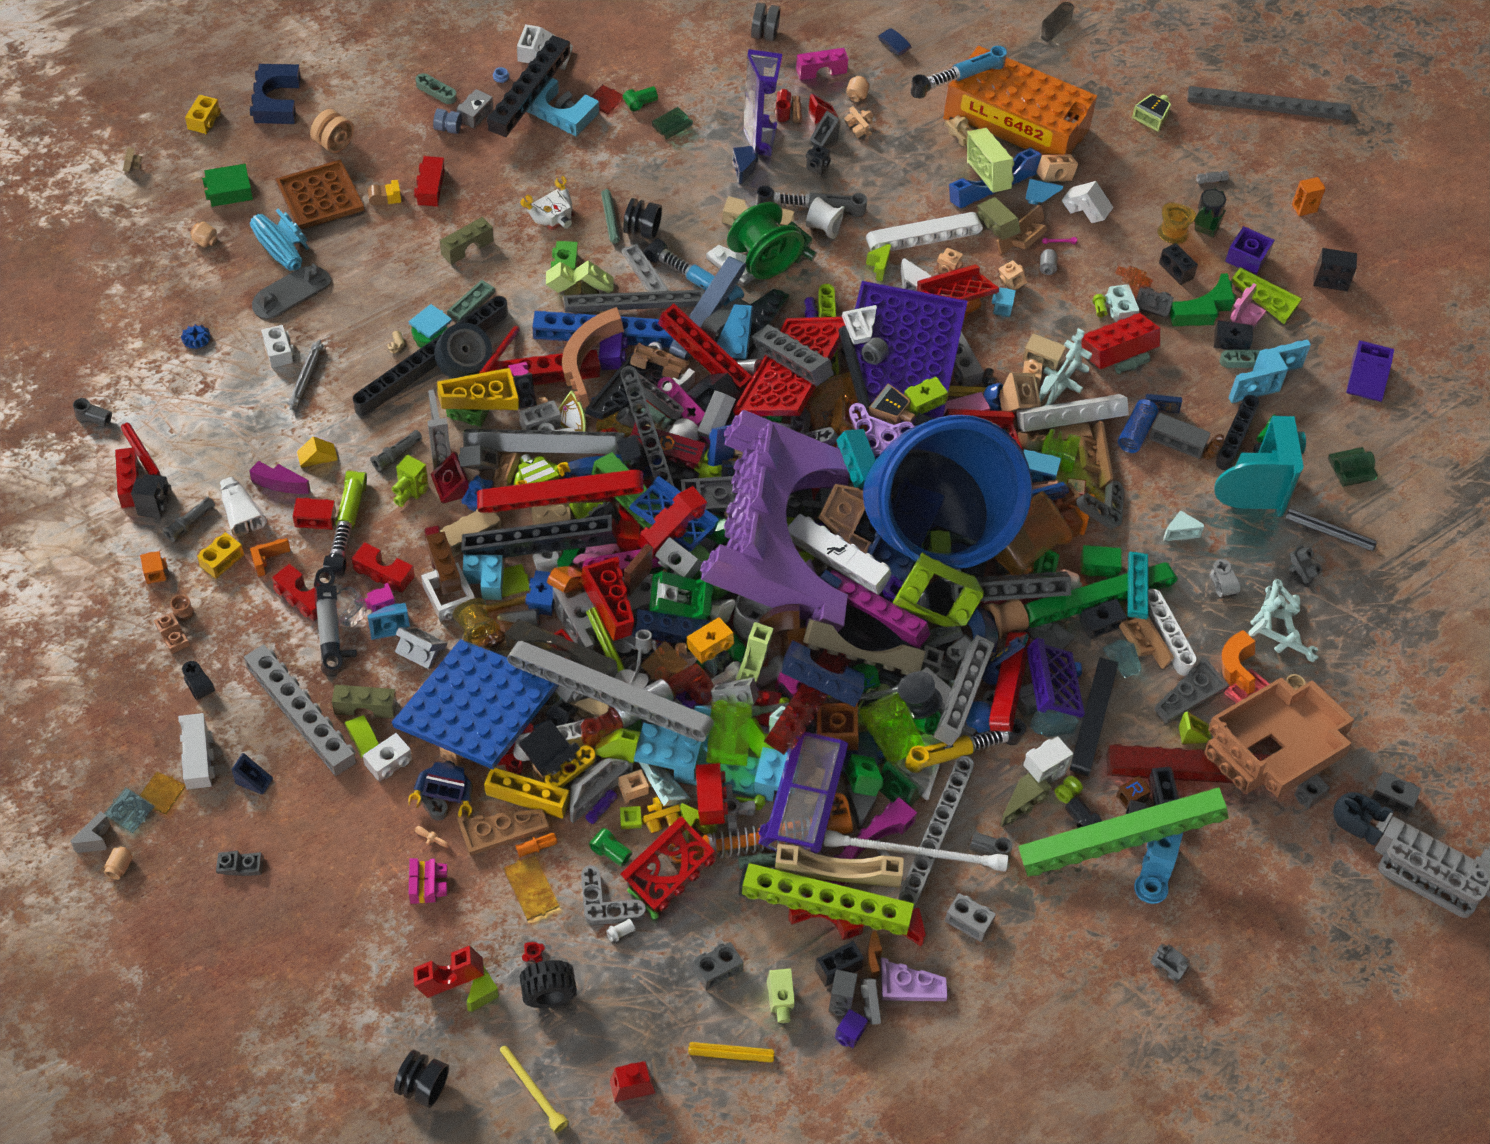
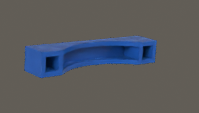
[949,148,1041,208]

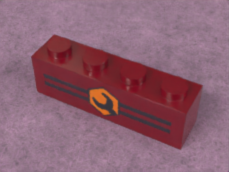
[630,422,707,470]

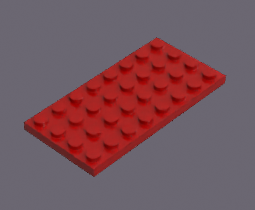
[733,317,846,416]

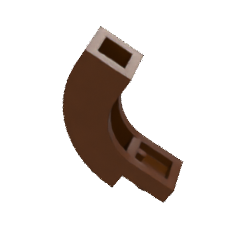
[758,604,800,667]

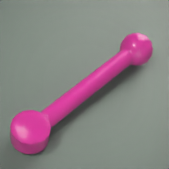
[1042,237,1078,244]

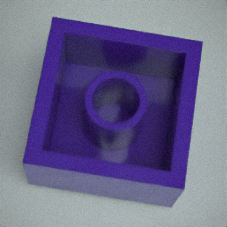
[1225,226,1275,275]

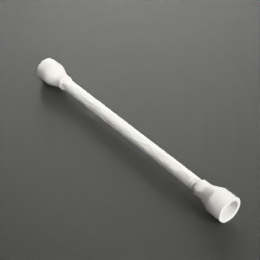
[824,830,1008,872]

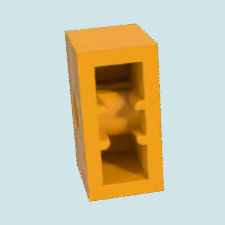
[687,617,734,664]

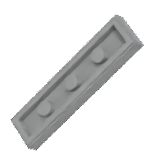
[622,244,669,292]

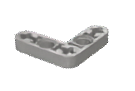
[581,865,646,925]

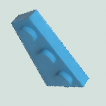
[717,304,753,360]

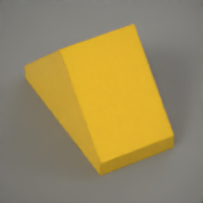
[297,436,338,468]

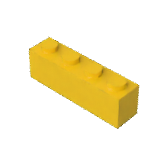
[484,768,570,819]

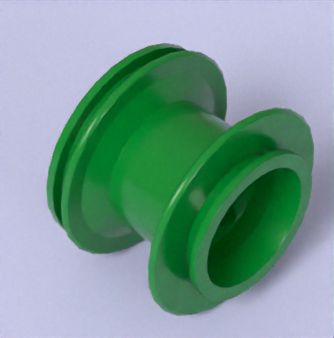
[727,202,804,280]

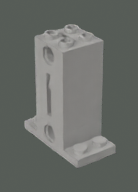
[552,574,653,667]

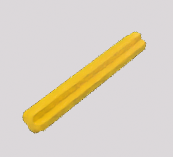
[688,1042,775,1063]

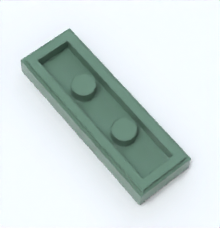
[447,280,495,322]

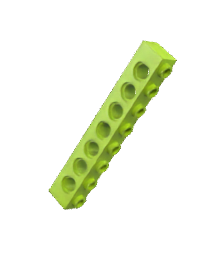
[742,863,914,935]

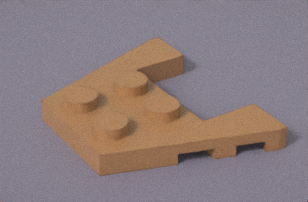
[819,484,893,554]

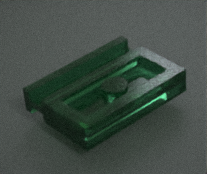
[652,107,693,140]

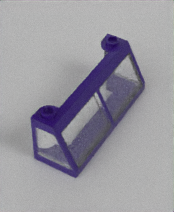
[743,49,782,156]
[758,730,848,853]

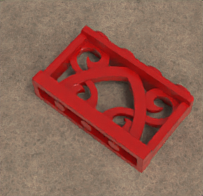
[620,816,717,912]

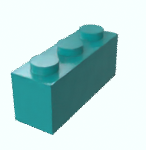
[836,429,876,489]

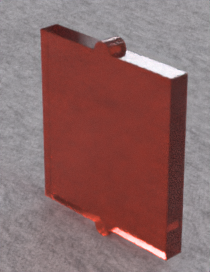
[591,84,623,115]

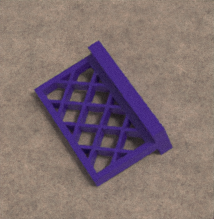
[1026,637,1085,718]

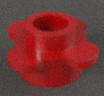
[522,942,545,963]

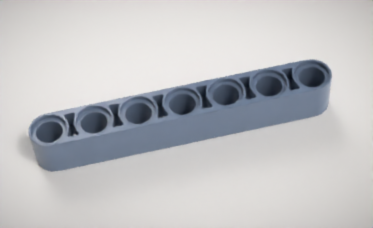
[669,256,746,361]

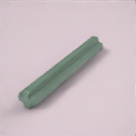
[601,189,620,244]

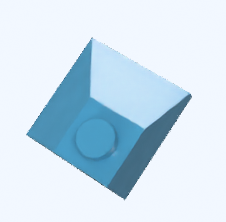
[1025,179,1063,205]
[367,603,410,640]

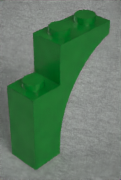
[1169,273,1236,326]

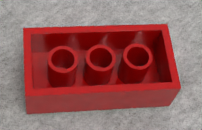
[1082,313,1160,370]

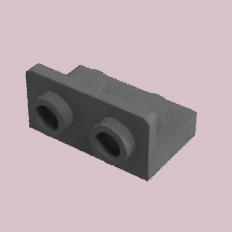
[1136,287,1174,318]

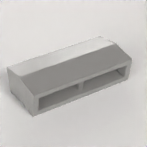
[697,391,736,439]

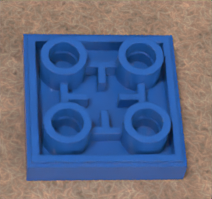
[707,425,734,466]

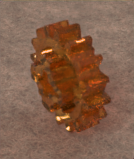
[1115,265,1153,289]

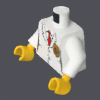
[520,176,573,229]

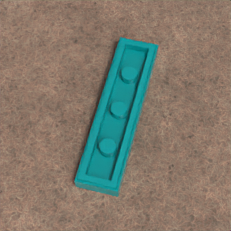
[1128,551,1148,620]

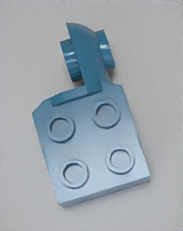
[1134,833,1183,904]

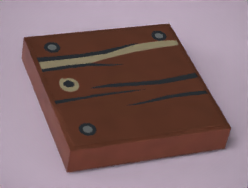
[624,544,653,596]

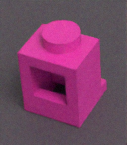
[364,583,395,613]

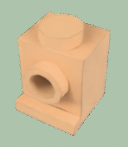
[1022,359,1042,389]
[618,770,651,803]

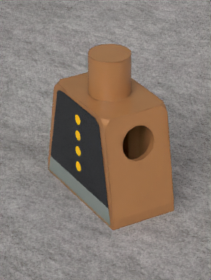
[868,384,916,425]

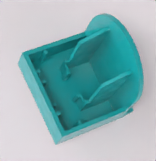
[1214,416,1306,517]

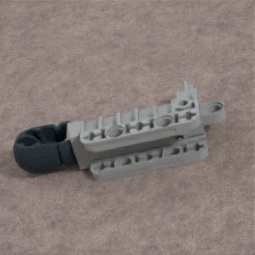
[1333,792,1490,918]

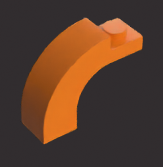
[1221,630,1256,695]

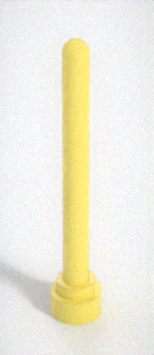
[500,1046,569,1133]

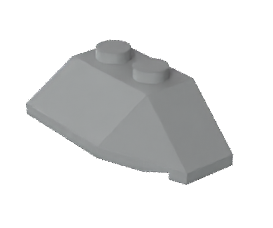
[570,758,633,823]

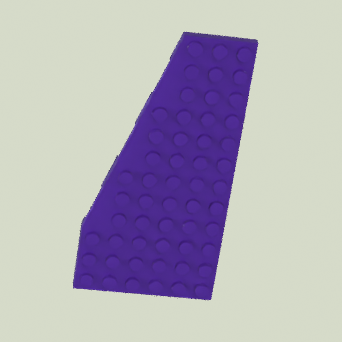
[854,281,967,459]

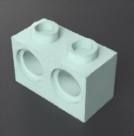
[1105,284,1139,322]

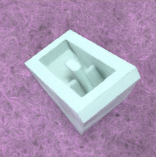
[1163,510,1204,541]

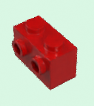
[292,497,336,530]

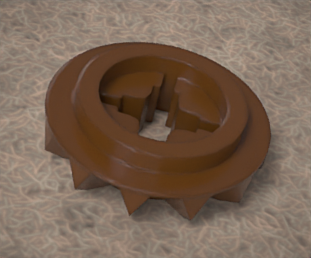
[1203,433,1225,460]
[482,627,511,649]

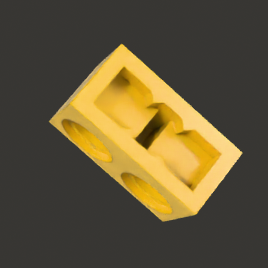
[185,95,221,134]
[197,532,244,579]

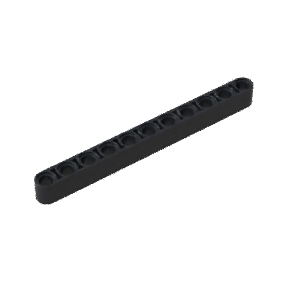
[353,296,508,416]

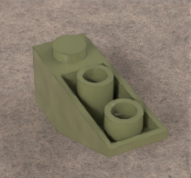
[1000,772,1051,827]

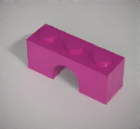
[796,48,849,80]

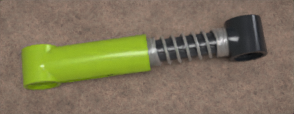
[323,471,367,576]

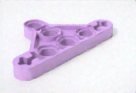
[849,403,914,457]

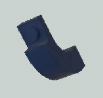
[967,606,998,653]

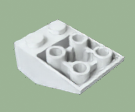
[517,24,573,70]

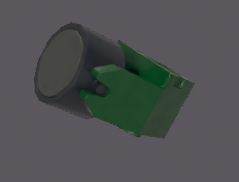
[1194,188,1227,237]

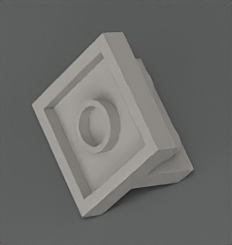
[395,626,447,669]

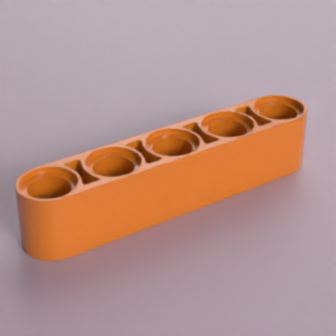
[547,565,584,593]

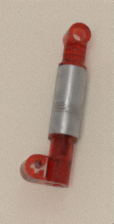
[581,663,713,746]

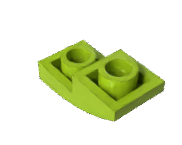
[344,715,379,758]
[738,717,779,758]

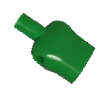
[725,634,746,664]

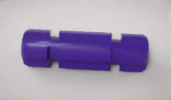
[585,789,617,824]

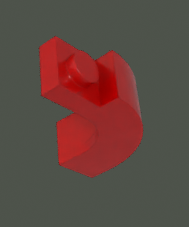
[788,894,864,941]

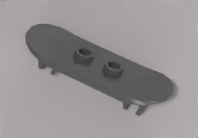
[252,263,331,319]

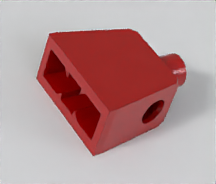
[610,1061,655,1103]

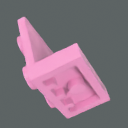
[1230,283,1266,330]

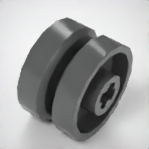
[751,2,781,42]

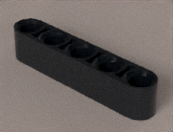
[1216,395,1259,470]

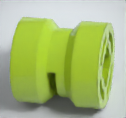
[1054,775,1083,804]

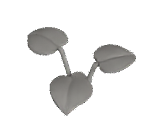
[611,630,698,689]

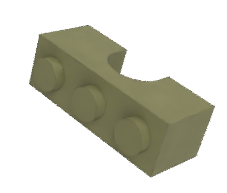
[440,217,494,265]
[332,685,397,719]

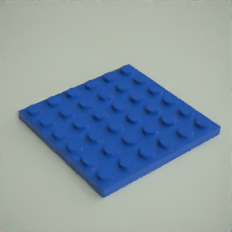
[392,639,559,770]

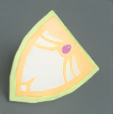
[558,390,587,432]

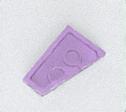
[881,957,947,1001]

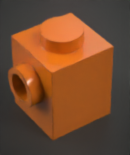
[140,551,168,584]

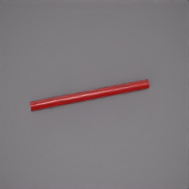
[480,326,520,373]

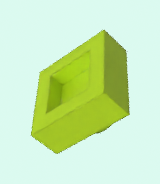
[620,806,642,829]

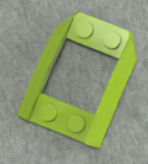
[893,552,984,627]

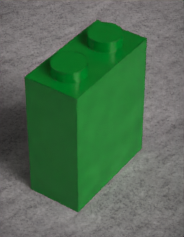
[202,163,253,207]

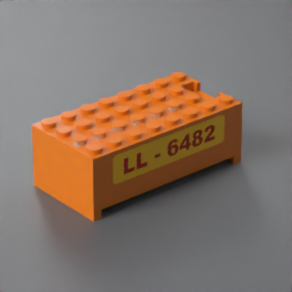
[943,45,1097,156]

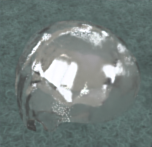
[336,586,367,628]

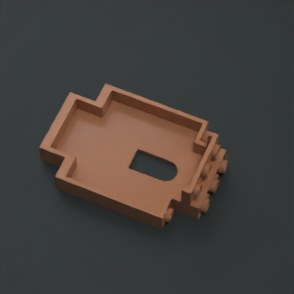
[1204,677,1354,798]

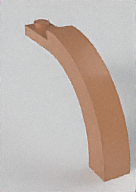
[562,307,624,409]

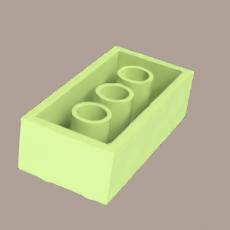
[967,128,1014,192]

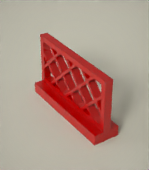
[917,264,999,302]
[943,408,1022,449]

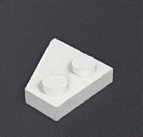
[842,305,877,345]

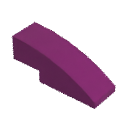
[249,461,311,494]

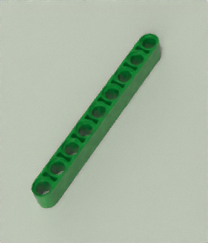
[1024,562,1178,628]

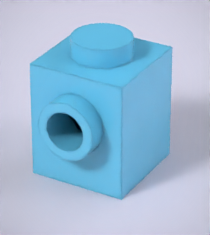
[991,287,1016,317]

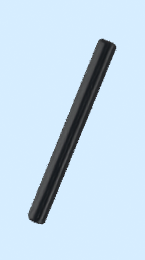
[838,326,871,413]

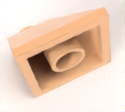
[999,372,1041,413]

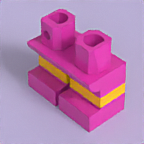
[409,858,448,904]

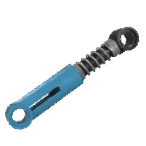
[910,46,1007,99]
[644,238,744,306]

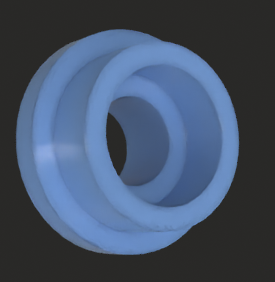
[493,67,509,83]

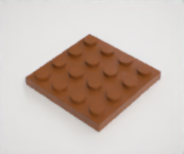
[275,159,364,229]

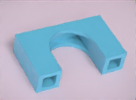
[526,78,599,136]

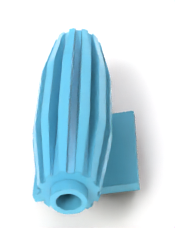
[250,209,309,271]

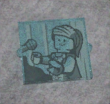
[104,787,155,833]

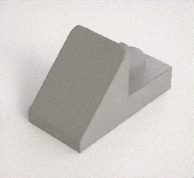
[70,811,111,853]

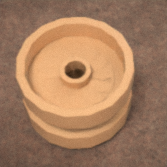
[310,109,354,153]

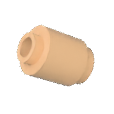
[104,847,133,880]

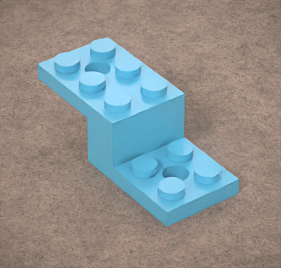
[1229,340,1311,403]

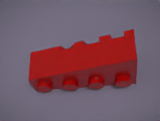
[580,556,634,641]

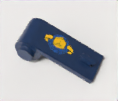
[982,633,1029,685]

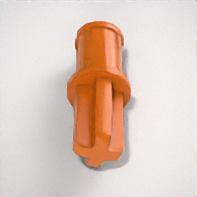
[515,833,557,858]

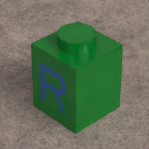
[850,663,880,692]

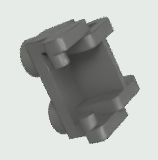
[1150,943,1191,983]

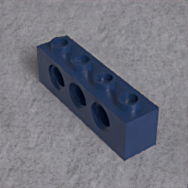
[631,609,712,644]

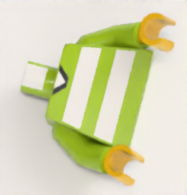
[514,454,571,485]

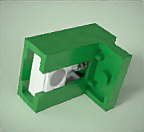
[649,571,714,620]

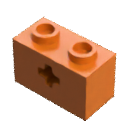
[1292,177,1325,216]

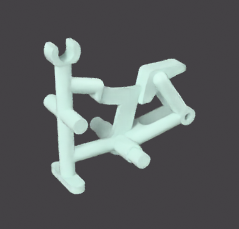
[1039,328,1092,406]
[1248,579,1318,662]

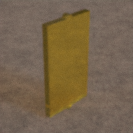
[503,855,559,921]

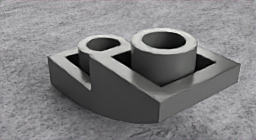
[216,851,264,876]

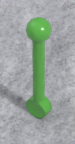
[627,886,659,919]

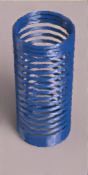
[1118,399,1159,453]

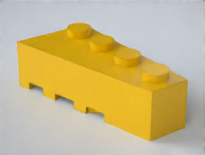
[437,368,519,410]

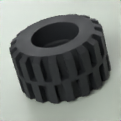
[519,960,577,1008]

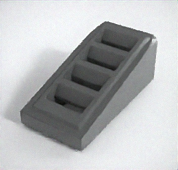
[497,609,540,626]

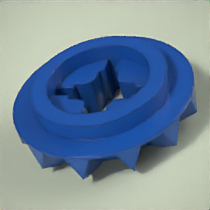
[181,324,211,348]

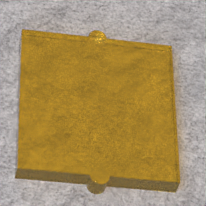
[139,771,186,815]

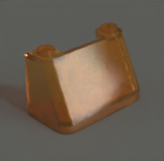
[994,491,1074,575]

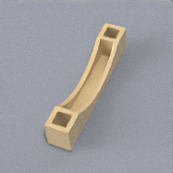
[775,844,904,888]

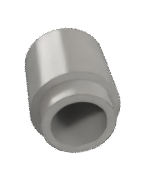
[1040,249,1058,275]

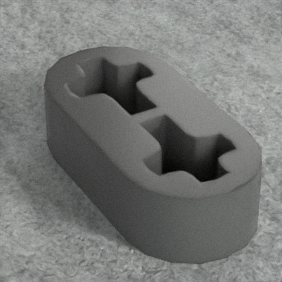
[420,793,448,820]

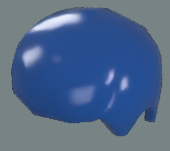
[983,382,1004,411]
[966,701,992,733]

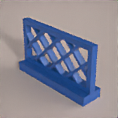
[629,476,719,552]

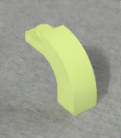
[735,622,773,683]

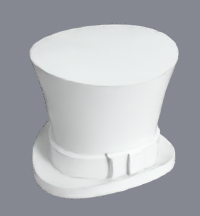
[806,197,845,239]

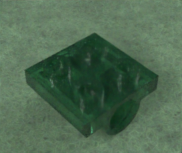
[1328,447,1378,487]

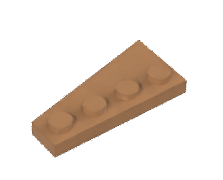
[457,809,549,856]

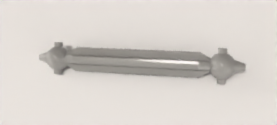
[287,339,324,410]

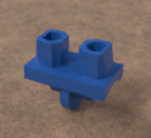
[461,475,493,511]

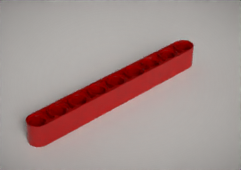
[477,470,644,513]

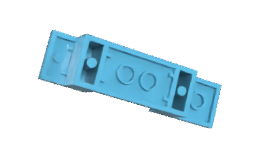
[634,723,803,802]

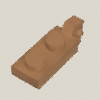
[492,452,521,488]

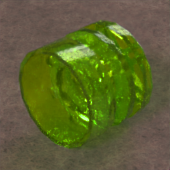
[1041,429,1081,474]

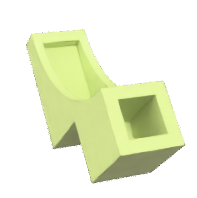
[546,260,614,294]

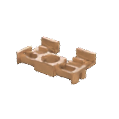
[630,343,690,379]

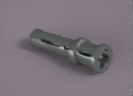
[370,430,423,471]
[163,496,215,542]

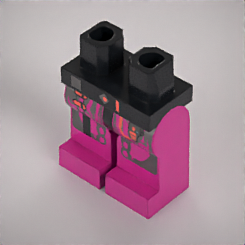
[508,362,537,409]

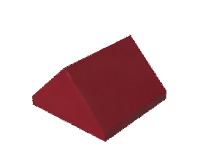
[430,451,469,503]

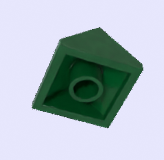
[879,761,925,807]

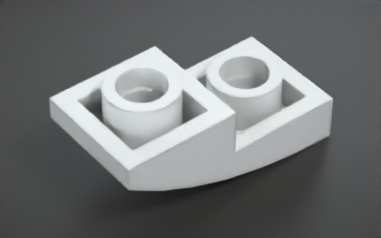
[663,369,695,392]

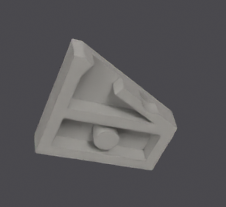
[860,978,881,1025]

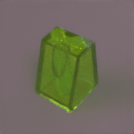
[706,700,752,766]

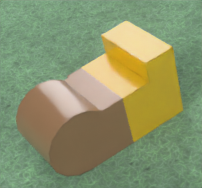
[367,180,401,205]

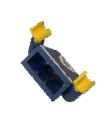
[408,761,473,818]

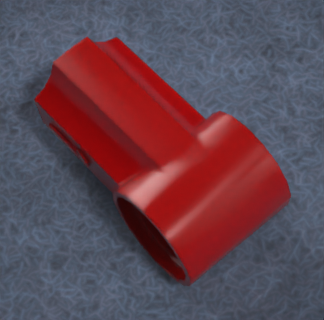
[775,89,791,122]

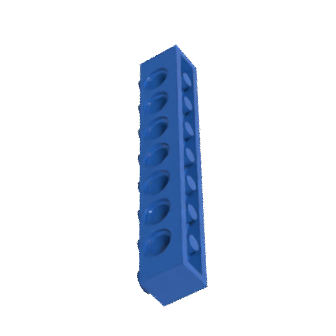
[532,311,674,348]

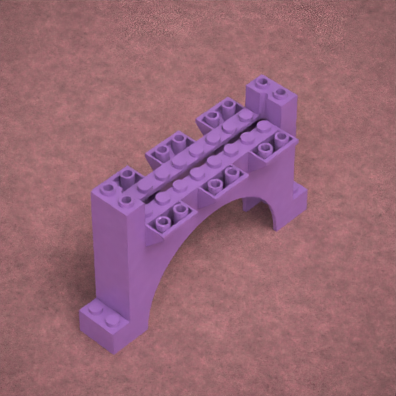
[700,410,850,633]

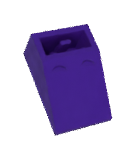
[1346,340,1394,402]

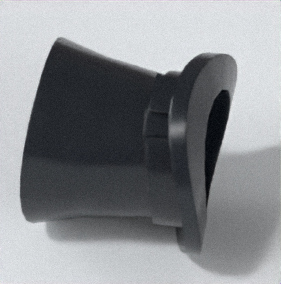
[898,671,943,719]

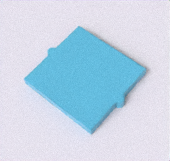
[409,304,452,339]

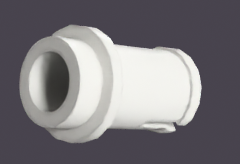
[606,919,635,942]

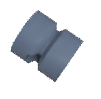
[433,108,462,134]

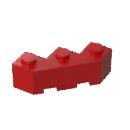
[637,486,707,560]

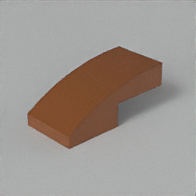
[867,931,882,980]

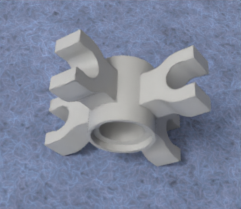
[723,784,755,836]

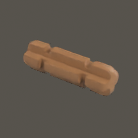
[791,95,802,123]

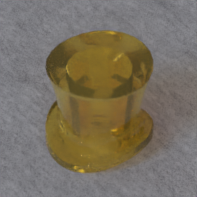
[1157,202,1196,244]
[452,598,500,645]

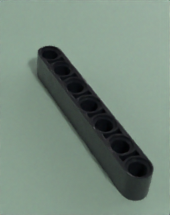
[1069,657,1119,777]

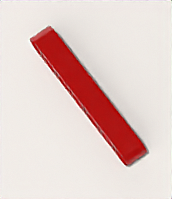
[989,632,1030,731]

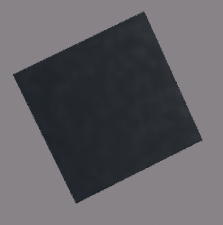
[891,413,987,542]

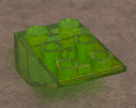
[859,692,925,763]

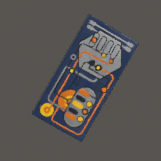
[1143,394,1182,414]

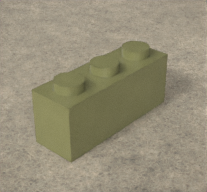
[977,197,1021,240]

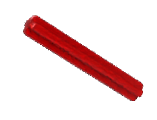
[121,422,161,476]

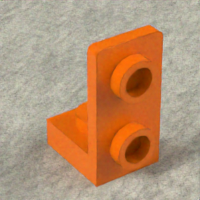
[250,538,291,577]

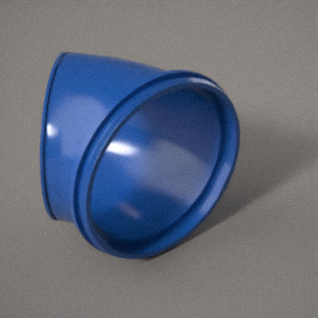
[863,415,1032,569]

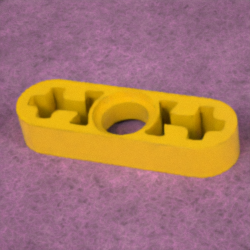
[545,746,595,788]

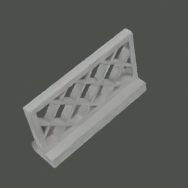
[427,390,451,470]

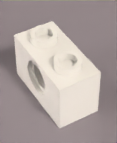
[363,733,412,782]

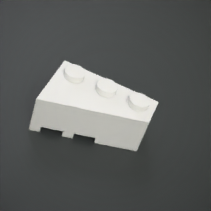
[178,713,215,790]

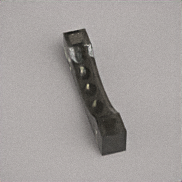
[505,619,618,678]

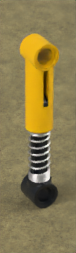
[905,718,1026,773]

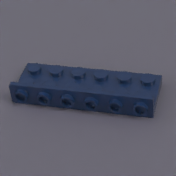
[867,477,945,583]

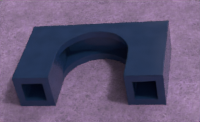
[250,64,301,124]
[781,640,865,707]

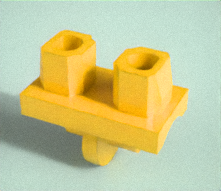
[641,797,680,834]

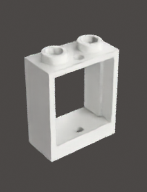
[421,562,476,621]

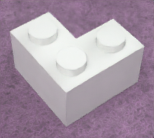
[1062,181,1113,223]
[1023,736,1073,784]

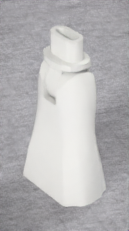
[220,477,267,537]

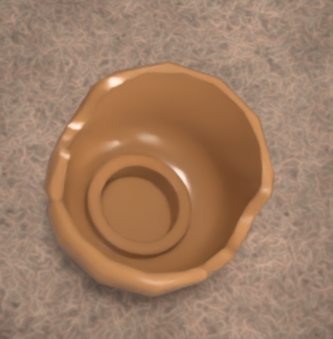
[1018,431,1047,451]

